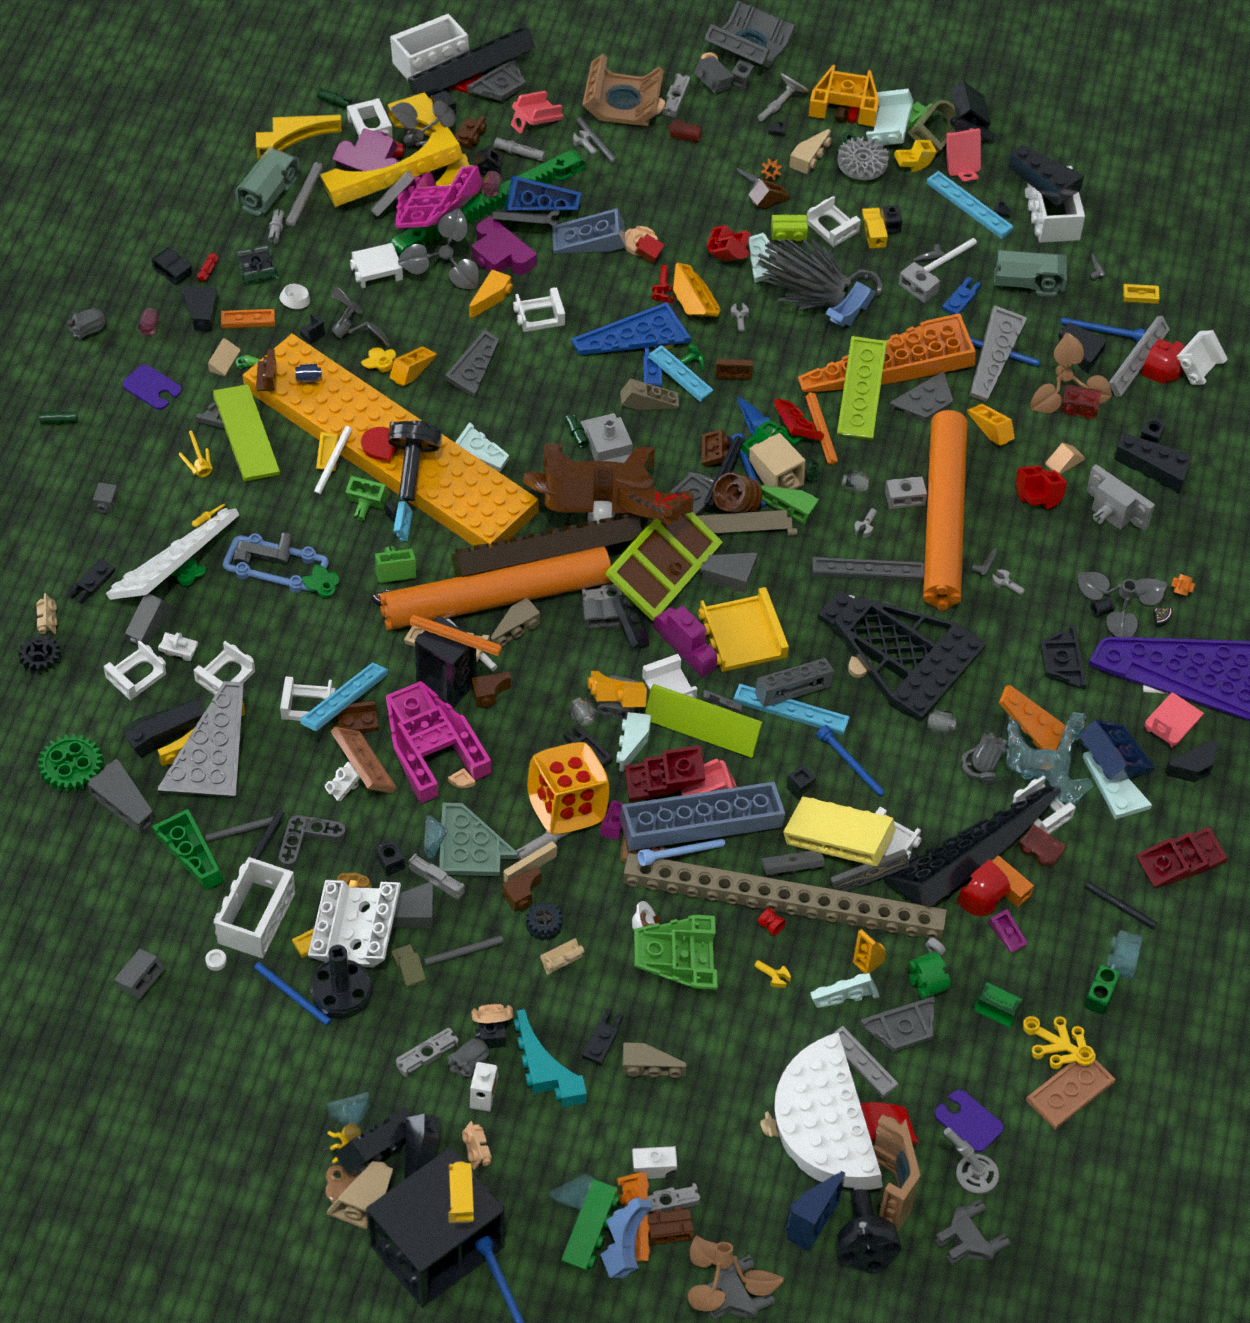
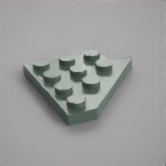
[439,803,517,876]

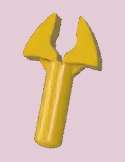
[754,960,791,988]

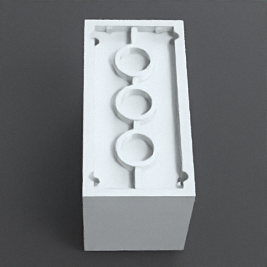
[390,14,469,80]
[1025,166,1085,243]
[214,857,296,959]

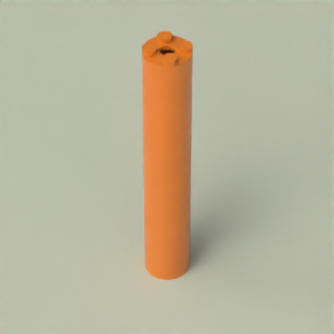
[923,410,967,611]
[379,546,612,631]

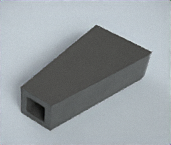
[88,759,154,834]

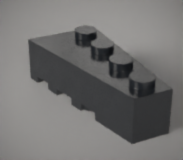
[1008,145,1084,206]

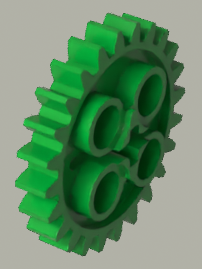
[38,734,103,792]

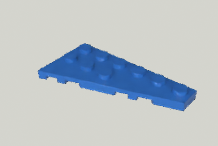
[571,302,691,355]

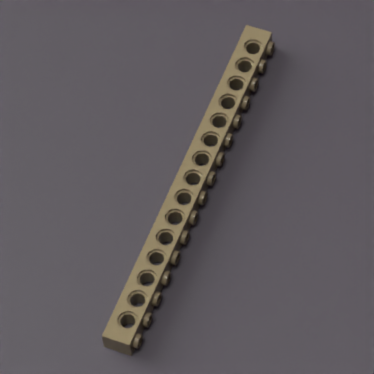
[623,853,947,940]

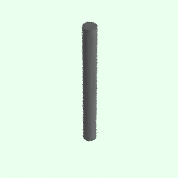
[576,117,618,164]
[204,816,284,842]
[423,936,504,966]

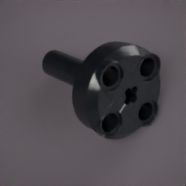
[388,420,442,501]
[311,945,371,1018]
[837,1187,901,1274]

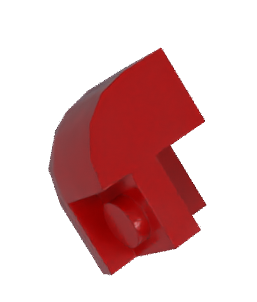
[707,225,751,262]
[1141,338,1185,384]
[1016,466,1067,509]
[957,859,1010,917]

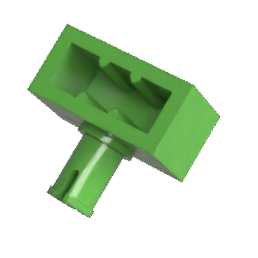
[345,476,390,521]
[375,546,416,583]

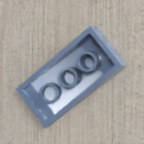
[552,208,626,253]

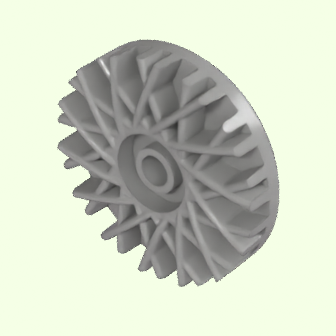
[837,136,889,180]

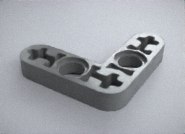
[279,815,346,869]

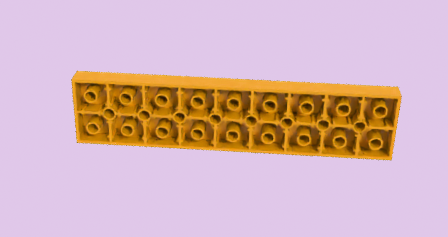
[243,334,539,546]

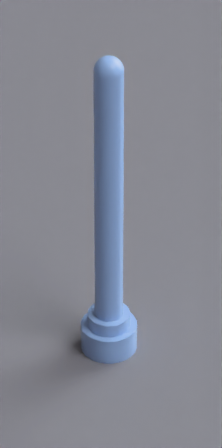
[638,839,725,866]

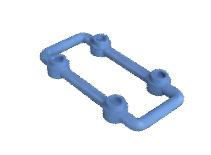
[222,533,329,593]

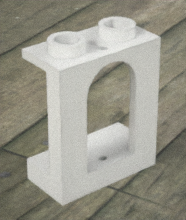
[347,98,392,138]
[807,196,861,247]
[513,287,565,332]
[104,640,166,700]
[194,641,255,695]
[280,676,336,723]
[1013,775,1076,838]

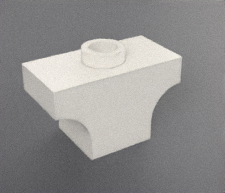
[632,1147,677,1179]

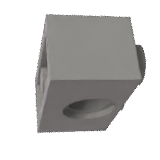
[898,262,940,303]
[885,477,927,509]

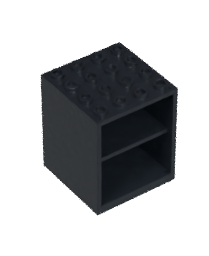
[366,1147,505,1308]

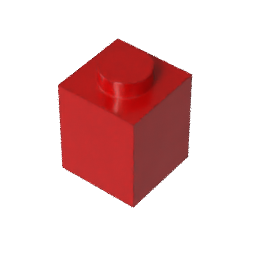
[635,234,664,264]

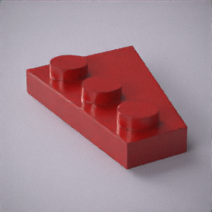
[774,398,824,441]

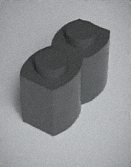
[582,597,623,629]

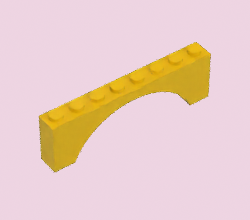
[388,93,480,196]
[320,127,464,207]

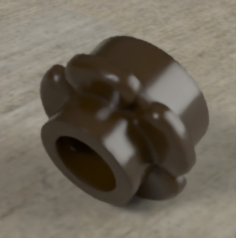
[835,107,849,123]

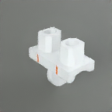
[158,632,198,661]
[325,762,360,801]

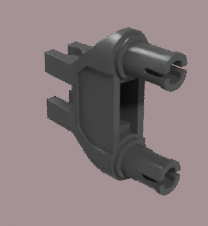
[935,1199,1010,1266]
[707,1255,775,1320]

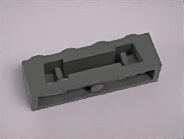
[755,658,834,707]

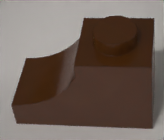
[748,179,791,209]
[471,671,511,708]
[502,867,541,913]

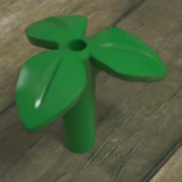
[679,343,704,371]

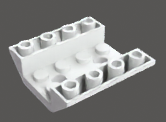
[308,880,401,967]

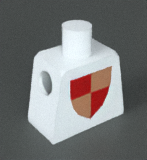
[470,1062,499,1112]

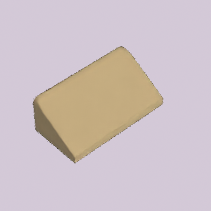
[208,338,241,376]

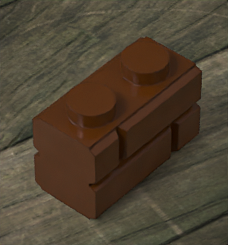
[648,1207,694,1245]

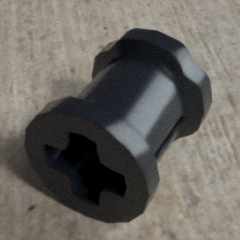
[1090,596,1115,617]

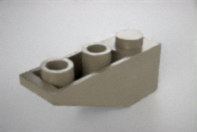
[620,379,679,410]
[491,598,540,647]
[623,1043,686,1078]

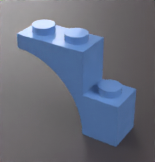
[826,281,876,327]
[600,1198,653,1278]

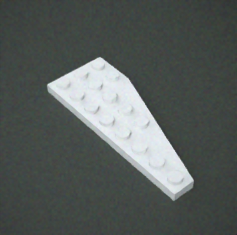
[106,508,239,600]

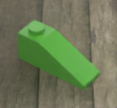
[761,485,819,525]

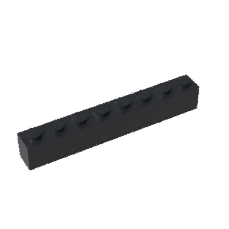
[407,27,535,98]

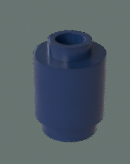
[295,364,322,383]

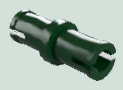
[317,88,352,109]
[39,410,77,425]
[565,414,589,448]

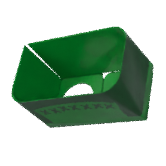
[1084,965,1120,1014]
[974,982,1022,1028]

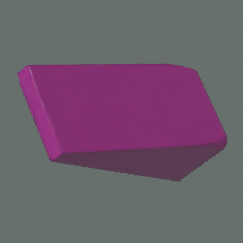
[600,800,625,840]
[987,909,1028,953]

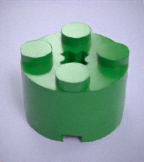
[907,952,951,1000]

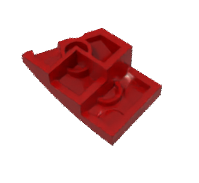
[860,1102,918,1145]

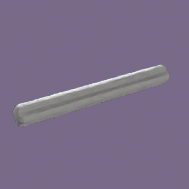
[286,162,323,227]

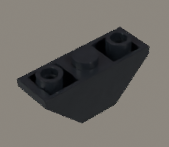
[1165,739,1218,782]

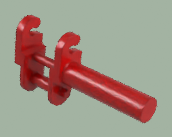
[651,265,674,303]

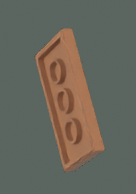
[331,727,397,793]
[1026,1056,1116,1129]

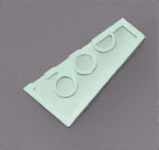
[1083,751,1152,819]

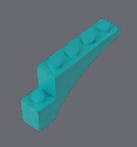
[513,1009,587,1108]

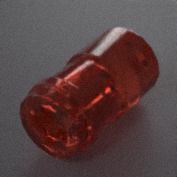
[668,120,702,142]

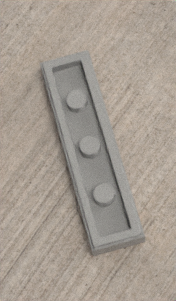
[831,1026,898,1099]

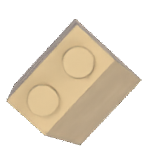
[749,433,806,489]
[326,1161,393,1229]

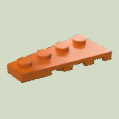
[999,685,1066,760]
[617,1173,650,1263]

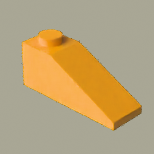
[469,270,513,318]
[389,346,437,386]
[967,404,1015,445]
[853,929,886,974]

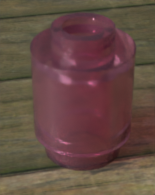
[482,171,502,197]
[138,308,159,335]

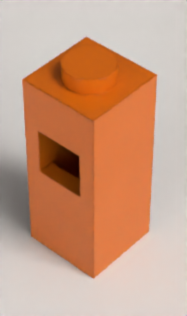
[992,855,1034,907]

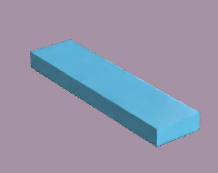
[649,345,713,402]

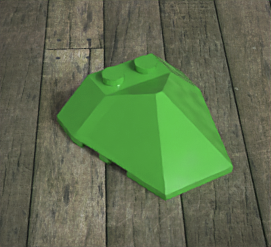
[634,915,717,990]

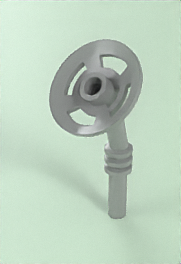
[758,73,809,121]
[944,1127,999,1194]

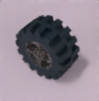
[526,901,563,941]

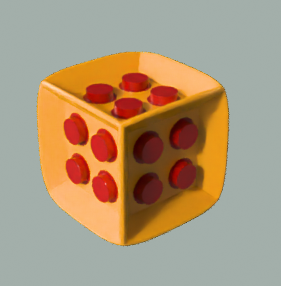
[527,742,609,834]

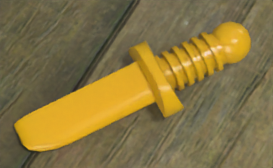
[192,504,225,527]

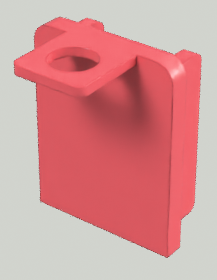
[511,91,564,134]
[946,128,981,181]
[1145,692,1204,748]
[681,759,737,795]

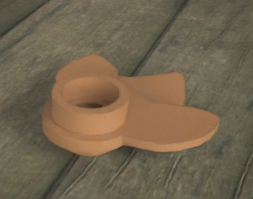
[325,1165,361,1203]

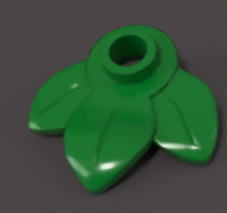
[170,557,206,586]
[302,565,339,598]

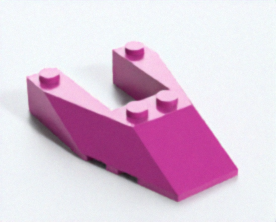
[396,166,483,228]
[386,681,491,804]

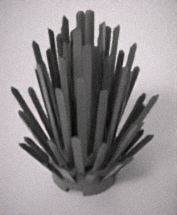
[757,238,850,309]

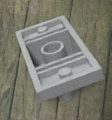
[580,413,633,463]
[1086,464,1155,531]

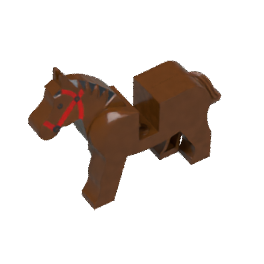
[523,443,694,525]

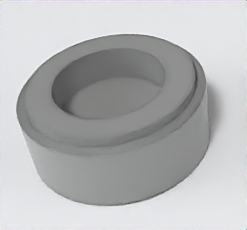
[925,938,946,956]

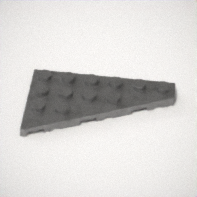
[158,681,244,798]

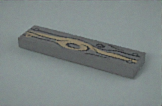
[831,849,910,892]

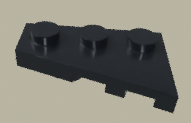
[612,595,649,648]

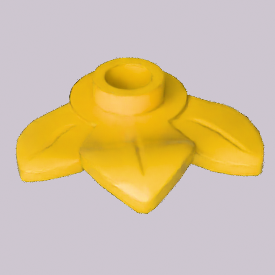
[361,348,396,372]

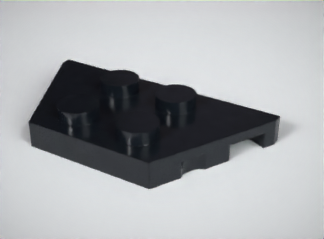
[1040,625,1087,689]

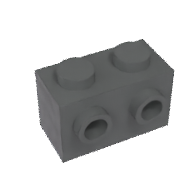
[694,56,734,93]
[114,949,165,1000]

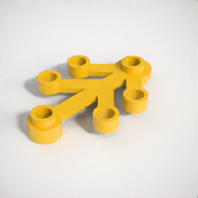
[1023,1016,1096,1069]

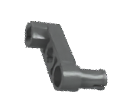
[233,533,293,564]

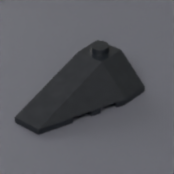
[122,699,205,758]
[404,1114,440,1180]

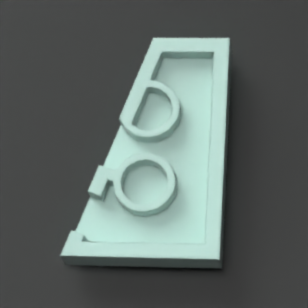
[748,233,786,283]
[455,422,509,472]
[810,973,880,1008]

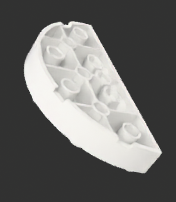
[775,1033,883,1190]

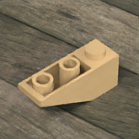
[789,129,832,174]

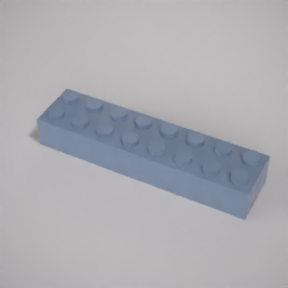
[619,782,785,851]

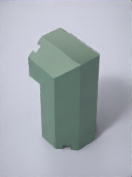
[235,147,300,216]
[994,250,1067,297]

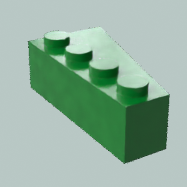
[152,809,224,890]
[562,1179,620,1273]

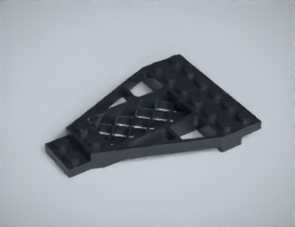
[817,590,986,721]

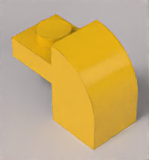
[894,140,937,172]

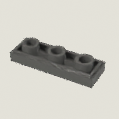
[761,851,825,876]

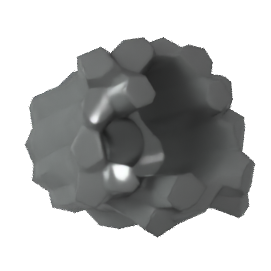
[67,308,106,340]
[972,733,1008,773]
[447,1038,489,1078]

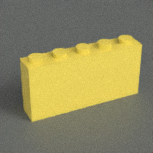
[783,796,896,867]

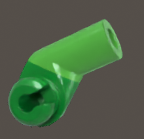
[235,355,260,369]

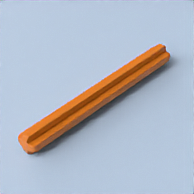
[805,392,838,465]
[410,614,502,656]

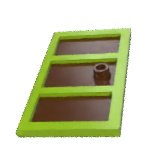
[605,512,722,621]

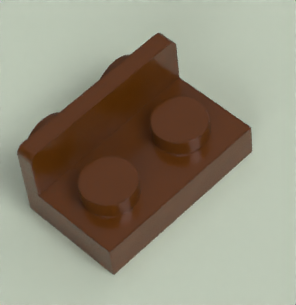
[454,116,487,150]
[256,349,276,391]
[716,359,753,380]
[702,429,731,467]
[337,701,379,733]

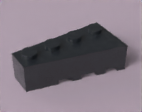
[1114,433,1193,495]
[334,1107,411,1175]

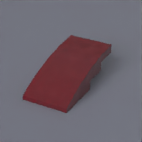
[625,745,706,802]
[1136,826,1228,888]

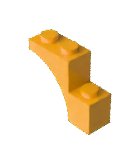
[587,671,647,707]

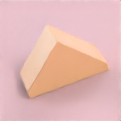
[1045,443,1085,474]

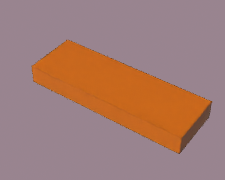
[221,309,275,328]

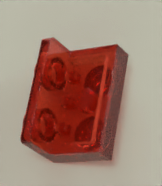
[1061,385,1101,418]
[1019,824,1067,867]

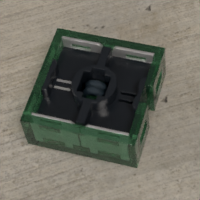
[235,244,278,286]

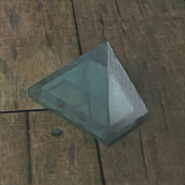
[424,815,449,860]
[327,1092,370,1126]
[549,1173,594,1210]

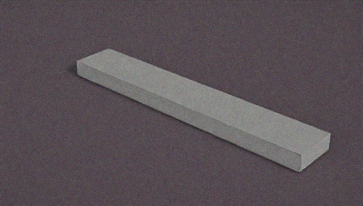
[1109,316,1170,397]

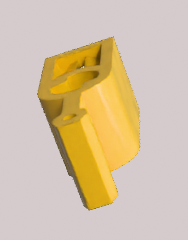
[862,208,888,249]

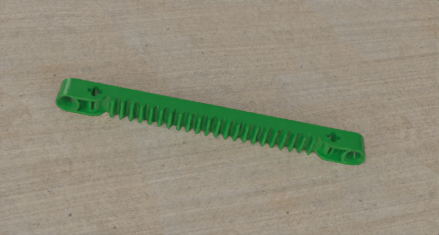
[391,150,586,256]

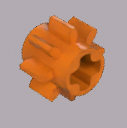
[761,158,782,180]
[1171,574,1195,596]

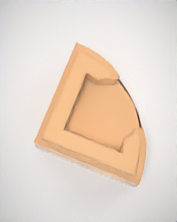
[448,768,475,788]

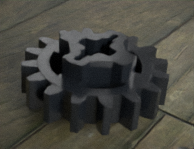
[18,634,61,673]

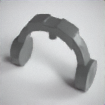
[845,270,883,297]
[962,744,997,784]

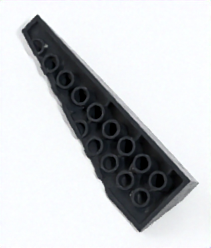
[883,785,1061,907]

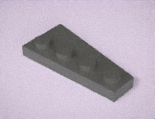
[444,330,499,398]

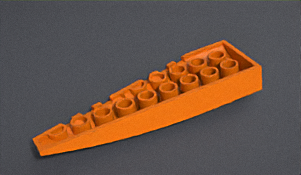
[798,313,976,392]

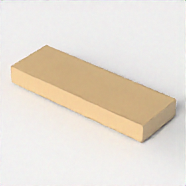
[504,841,557,883]

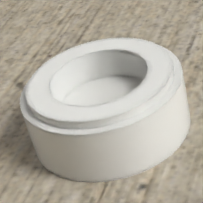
[205,949,227,971]

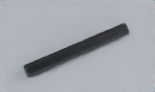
[704,436,744,509]

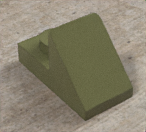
[391,944,426,988]

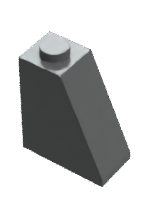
[700,553,758,593]
[125,594,173,645]
[392,882,433,928]

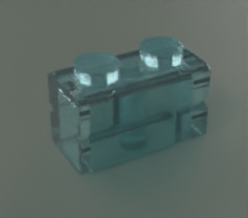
[1106,930,1143,980]

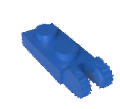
[942,277,981,315]
[643,348,662,388]

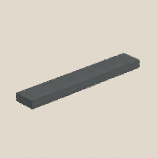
[812,557,925,581]

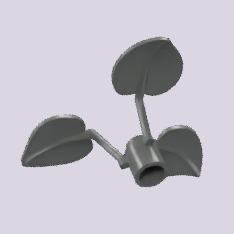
[390,100,455,173]
[398,209,479,289]
[331,287,390,349]
[1078,571,1167,637]

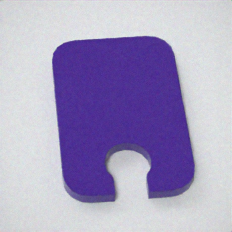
[123,365,182,410]
[935,1090,1003,1152]

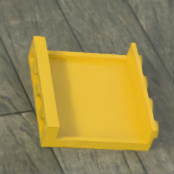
[698,587,789,672]

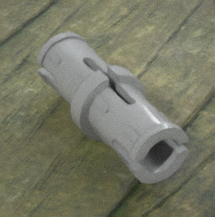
[268,210,284,244]

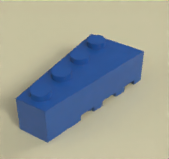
[504,176,581,210]

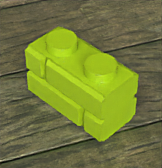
[771,215,808,241]

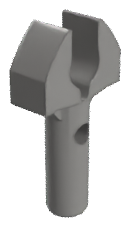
[573,130,597,155]
[730,303,749,333]
[854,508,877,538]
[992,570,1025,595]

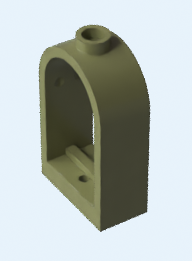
[908,100,957,153]

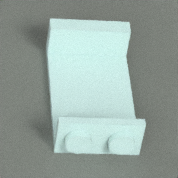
[867,89,913,145]

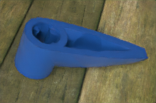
[737,397,770,436]

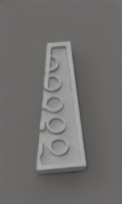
[969,305,1027,402]

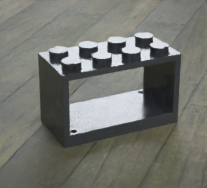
[415,616,477,708]

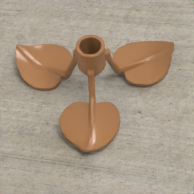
[1030,333,1112,413]
[688,1235,784,1311]

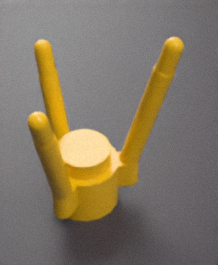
[179,431,213,477]

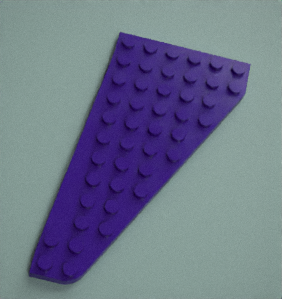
[1089,637,1250,721]

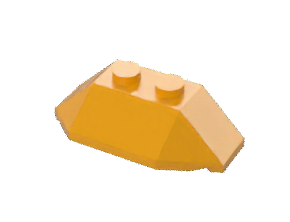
[673,263,721,317]

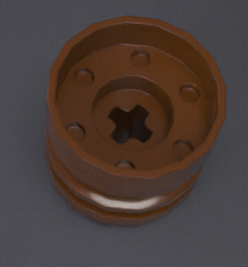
[713,473,762,513]

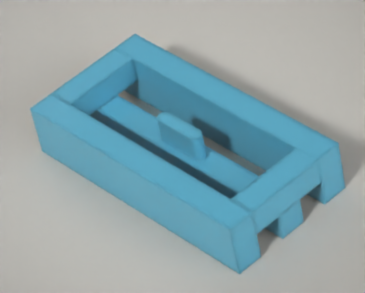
[393,501,413,542]

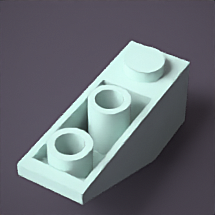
[616,712,651,771]

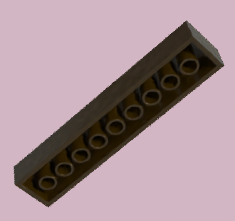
[451,514,642,576]

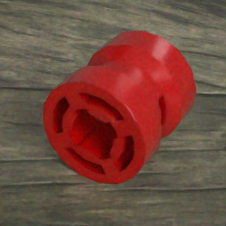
[758,908,786,936]

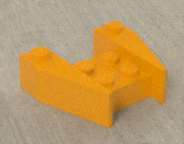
[808,65,879,127]

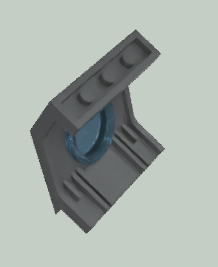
[704,1,796,68]

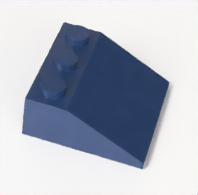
[1079,720,1155,781]
[786,1171,846,1252]

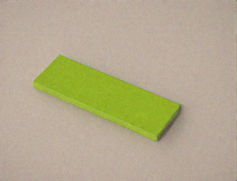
[837,336,887,441]
[213,384,280,482]
[645,684,763,758]

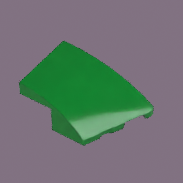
[741,420,804,456]

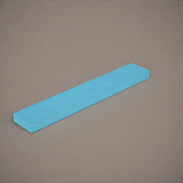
[926,171,1014,239]
[300,662,388,731]
[733,684,850,736]

